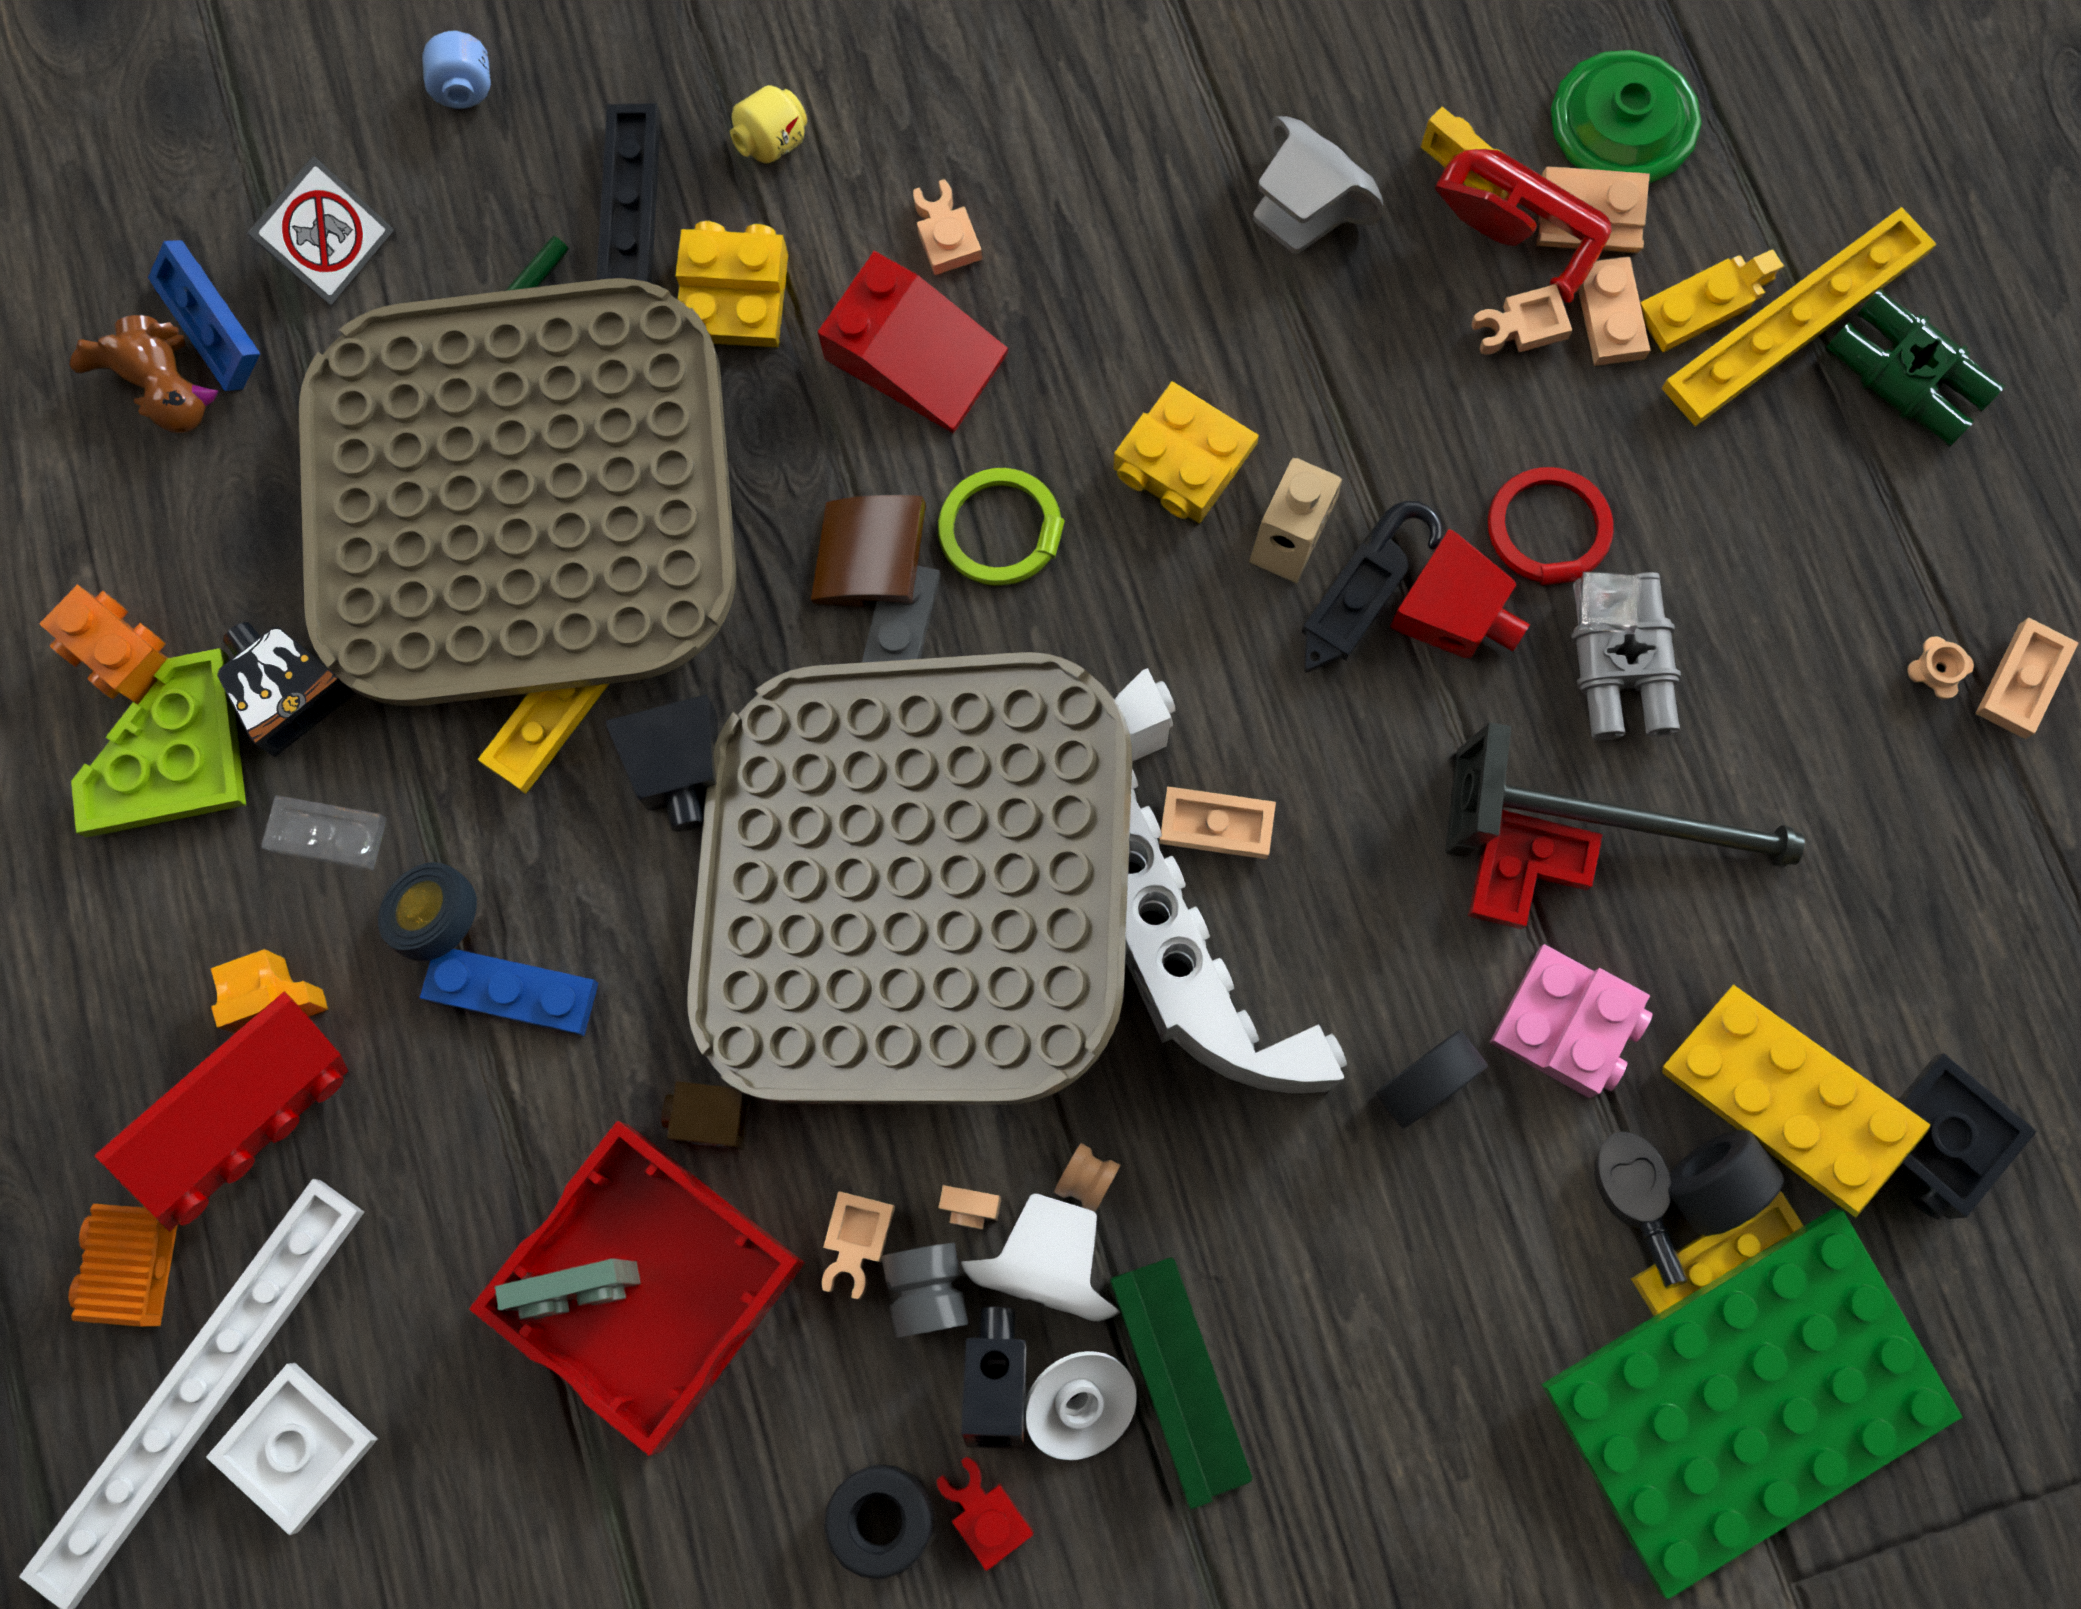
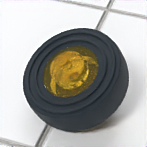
[378,862,477,961]

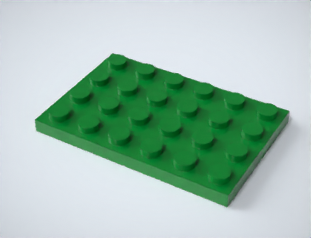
[1541,1208,1962,1600]

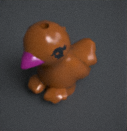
[69,315,218,433]

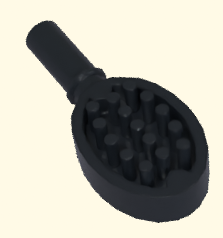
[1594,1132,1688,1289]

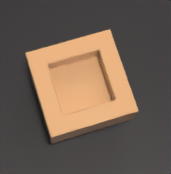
[939,1185,1001,1229]

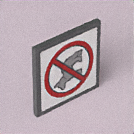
[246,156,394,305]

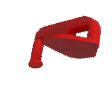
[1435,149,1612,303]

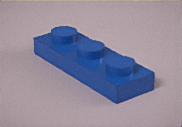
[148,240,260,391]
[420,949,599,1036]

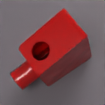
[1390,529,1530,659]

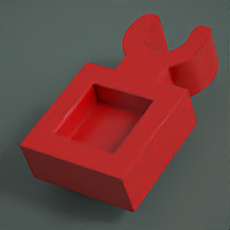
[936,1455,1034,1571]

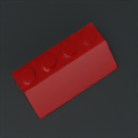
[94,991,348,1232]

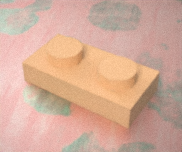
[1578,257,1650,366]
[1975,617,2078,739]
[1159,786,1276,859]

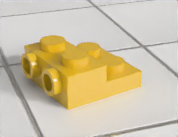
[676,221,788,347]
[1114,381,1259,524]

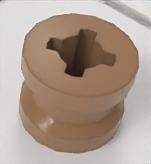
[1054,1143,1121,1212]

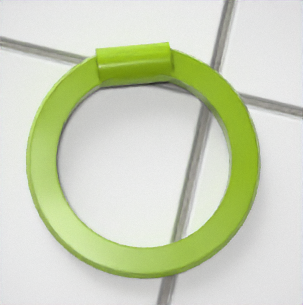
[938,468,1065,586]

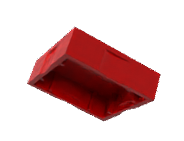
[469,1120,805,1456]

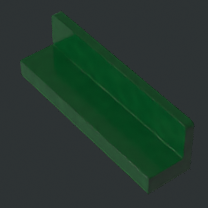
[1109,1258,1252,1509]

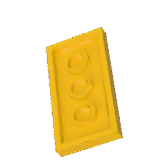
[1662,985,1931,1218]

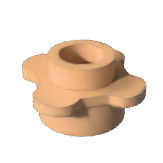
[1907,637,1974,699]

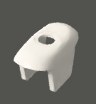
[960,1194,1121,1322]

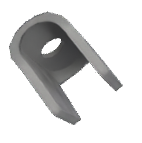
[1253,116,1383,254]

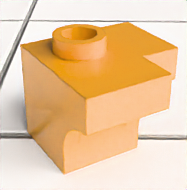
[211,949,329,1033]

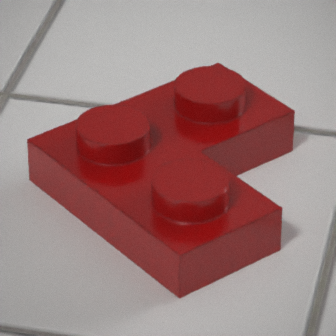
[1468,810,1603,930]

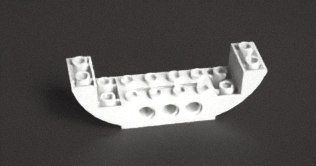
[1115,668,1347,1094]

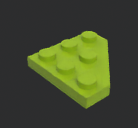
[71,648,246,838]

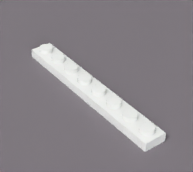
[19,1179,364,1609]

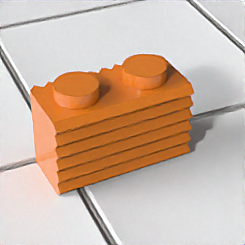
[69,1204,177,1327]

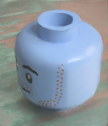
[422,31,491,109]

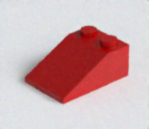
[817,250,1008,434]

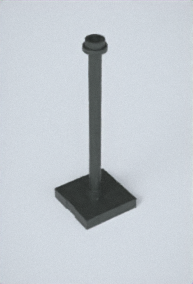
[1445,722,1805,867]

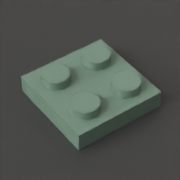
[495,1259,641,1320]

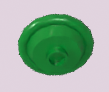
[1550,50,1702,184]

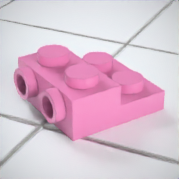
[1490,944,1652,1098]

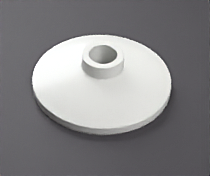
[1024,1351,1137,1460]

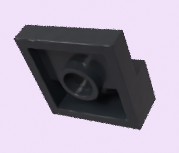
[1889,1053,2037,1219]

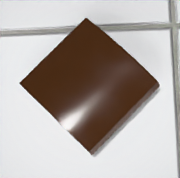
[811,495,926,607]

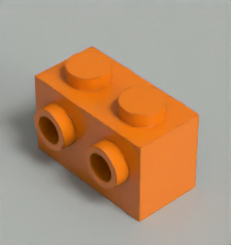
[39,584,167,704]

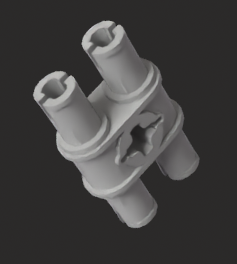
[1571,572,1681,741]

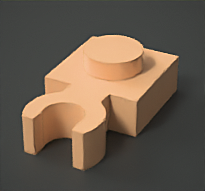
[913,179,982,275]
[1471,284,1572,354]
[822,1191,895,1299]

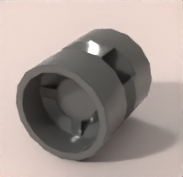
[882,1243,969,1338]

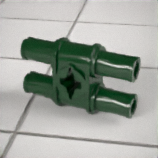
[1825,288,2006,447]

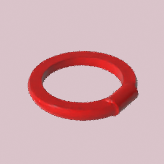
[1488,467,1614,586]

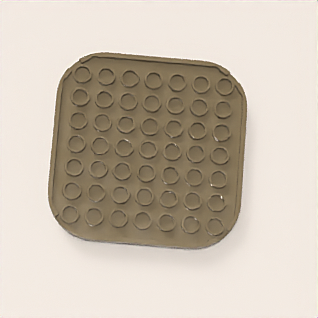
[299,278,736,706]
[687,652,1132,1105]

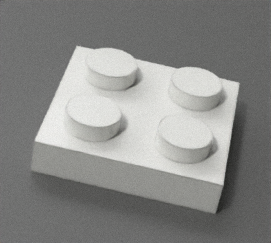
[206,1363,378,1535]

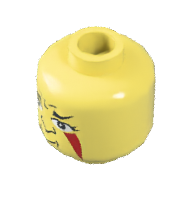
[730,85,807,164]

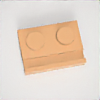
[1536,166,1650,253]

